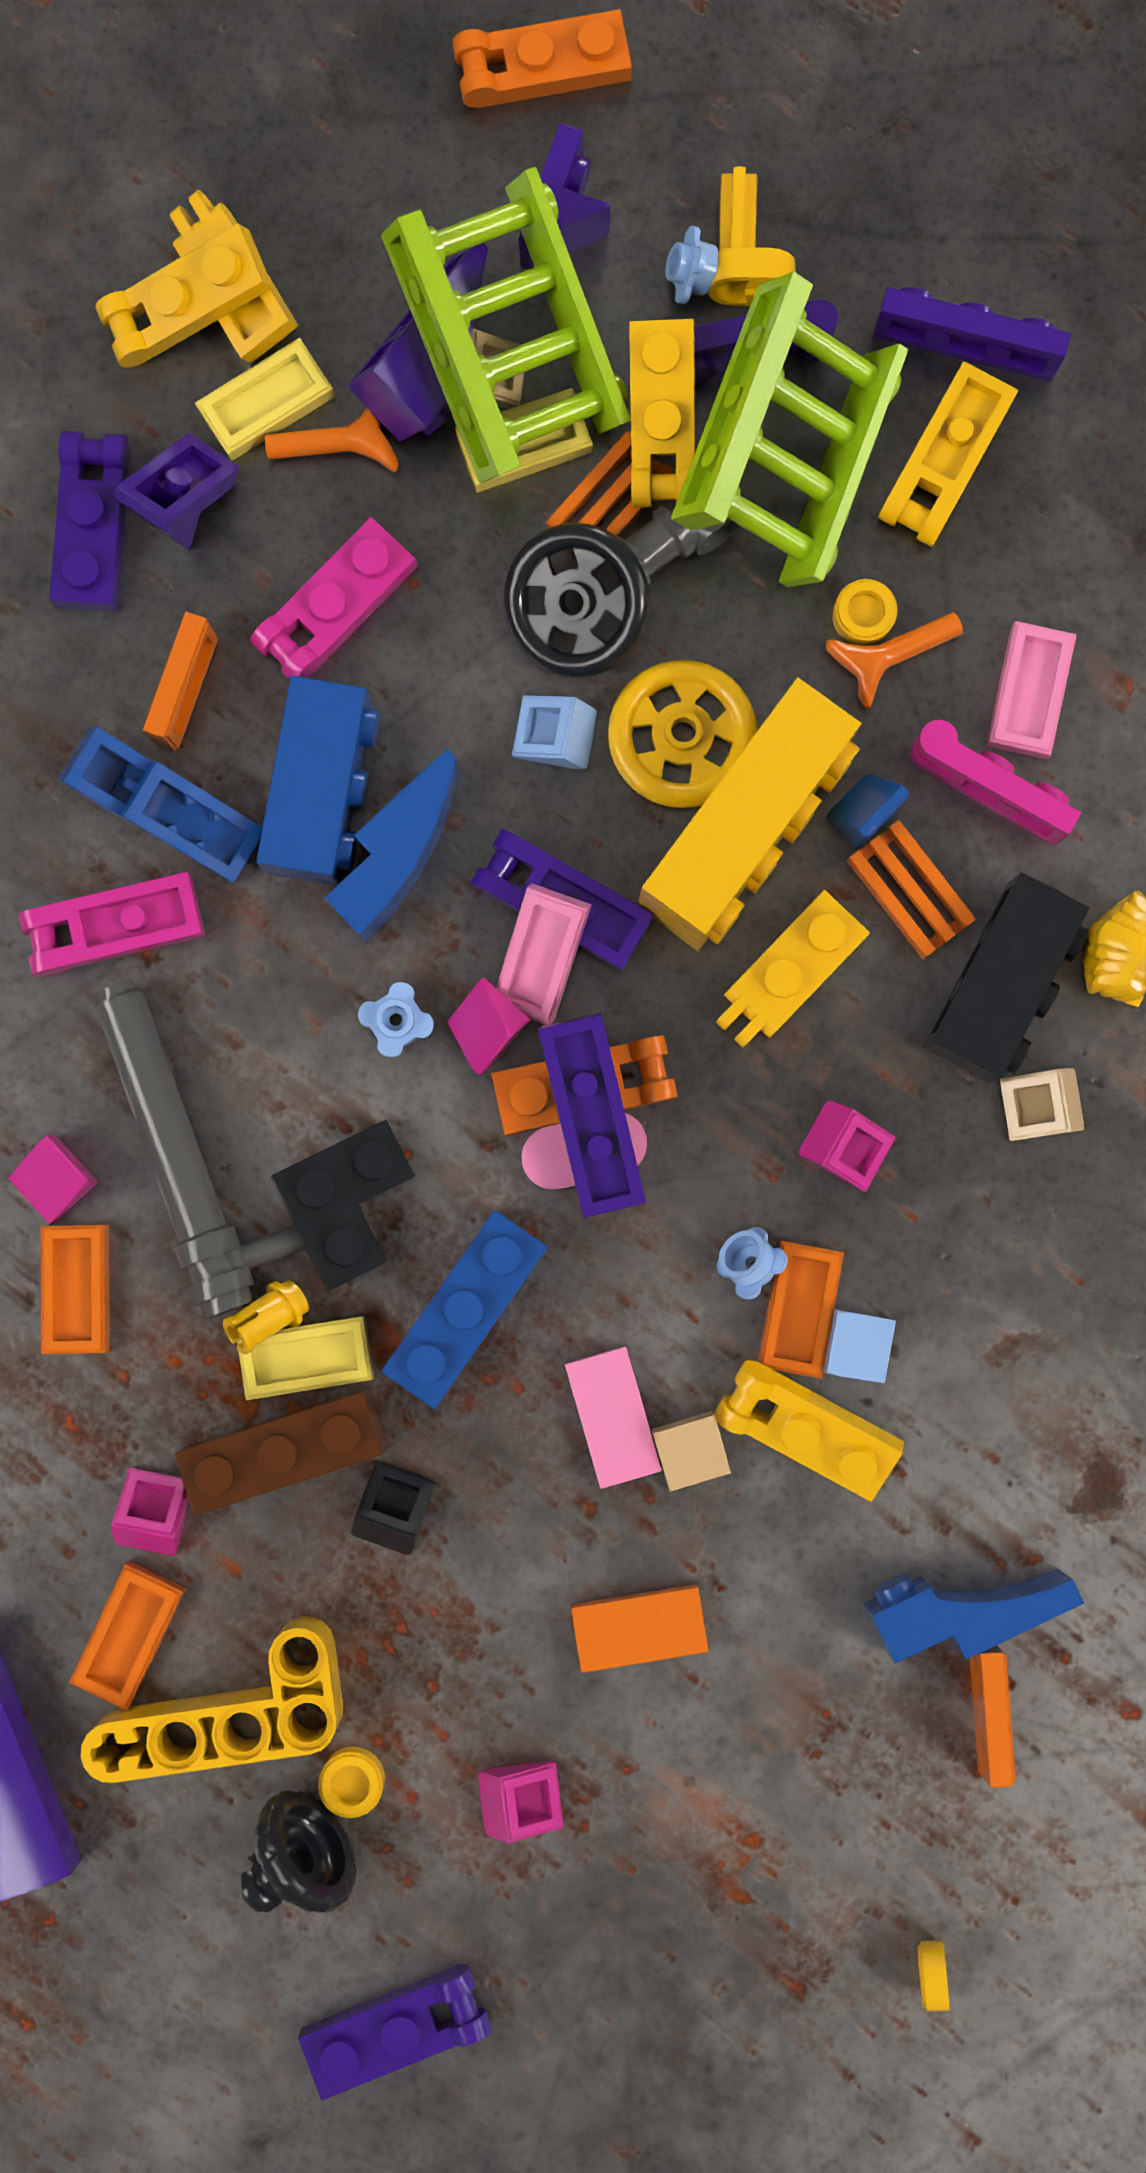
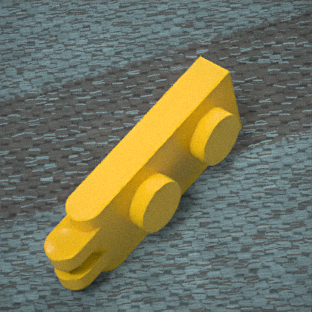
[170,189,299,364]
[716,890,870,1048]

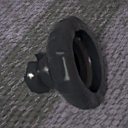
[241,1790,357,1913]

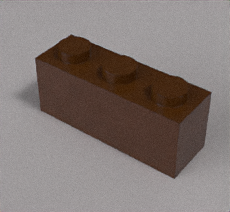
[174,1386,390,1516]

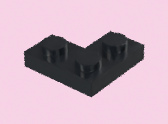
[270,1120,415,1292]

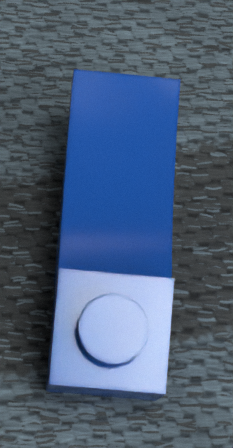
[57,726,263,883]
[863,1569,1084,1664]

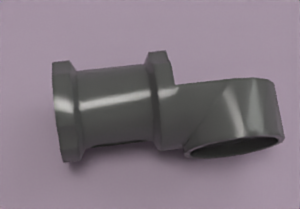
[618,506,740,585]

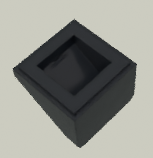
[351,1461,436,1555]

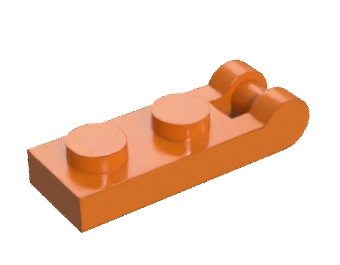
[452,9,632,108]
[491,1035,678,1136]

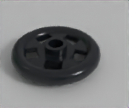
[503,523,650,677]

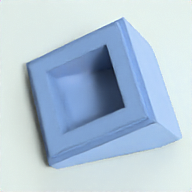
[512,695,597,769]
[823,1309,896,1383]

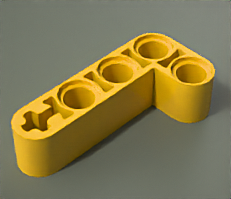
[81,1616,343,1783]

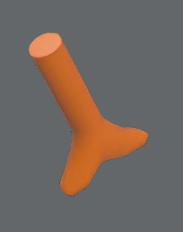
[265,408,398,473]
[826,612,963,708]

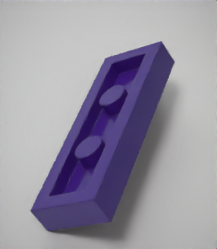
[872,287,1071,382]
[538,1012,646,1218]

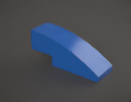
[324,748,460,943]

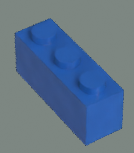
[256,675,380,885]
[381,1210,549,1409]

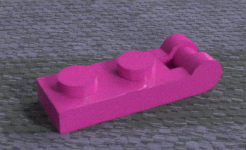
[250,517,418,680]
[910,720,1082,846]
[18,872,206,977]

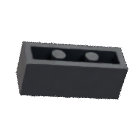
[923,872,1090,1082]

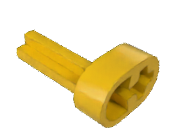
[708,166,796,307]

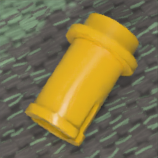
[222,1280,309,1355]

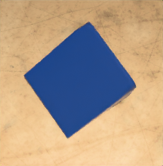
[826,774,909,848]

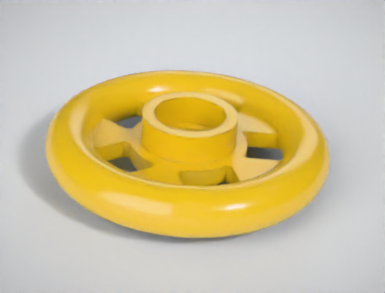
[608,660,758,808]

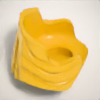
[1083,890,1146,1007]

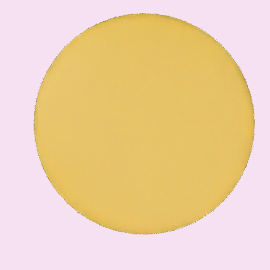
[832,579,897,645]
[318,1746,385,1818]
[917,1940,950,2012]

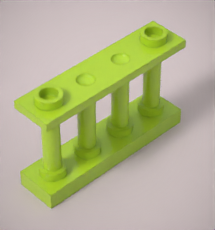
[380,166,631,484]
[671,271,909,587]

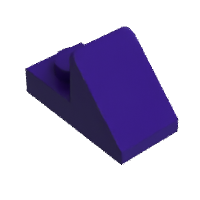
[519,123,610,269]
[113,433,240,549]

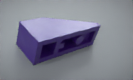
[346,243,488,442]

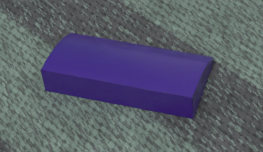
[0,1652,82,1902]

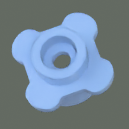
[665,226,718,304]
[358,982,434,1057]
[717,1227,788,1300]

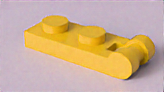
[95,223,273,368]
[629,319,696,508]
[877,361,1019,548]
[714,1360,904,1502]

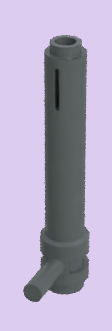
[95,981,305,1319]

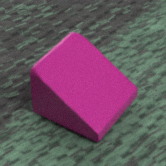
[447,977,531,1076]
[799,1101,896,1192]
[8,1134,99,1225]
[111,1467,189,1556]
[478,1761,563,1844]

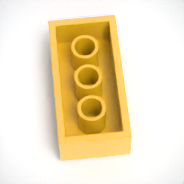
[638,677,862,951]

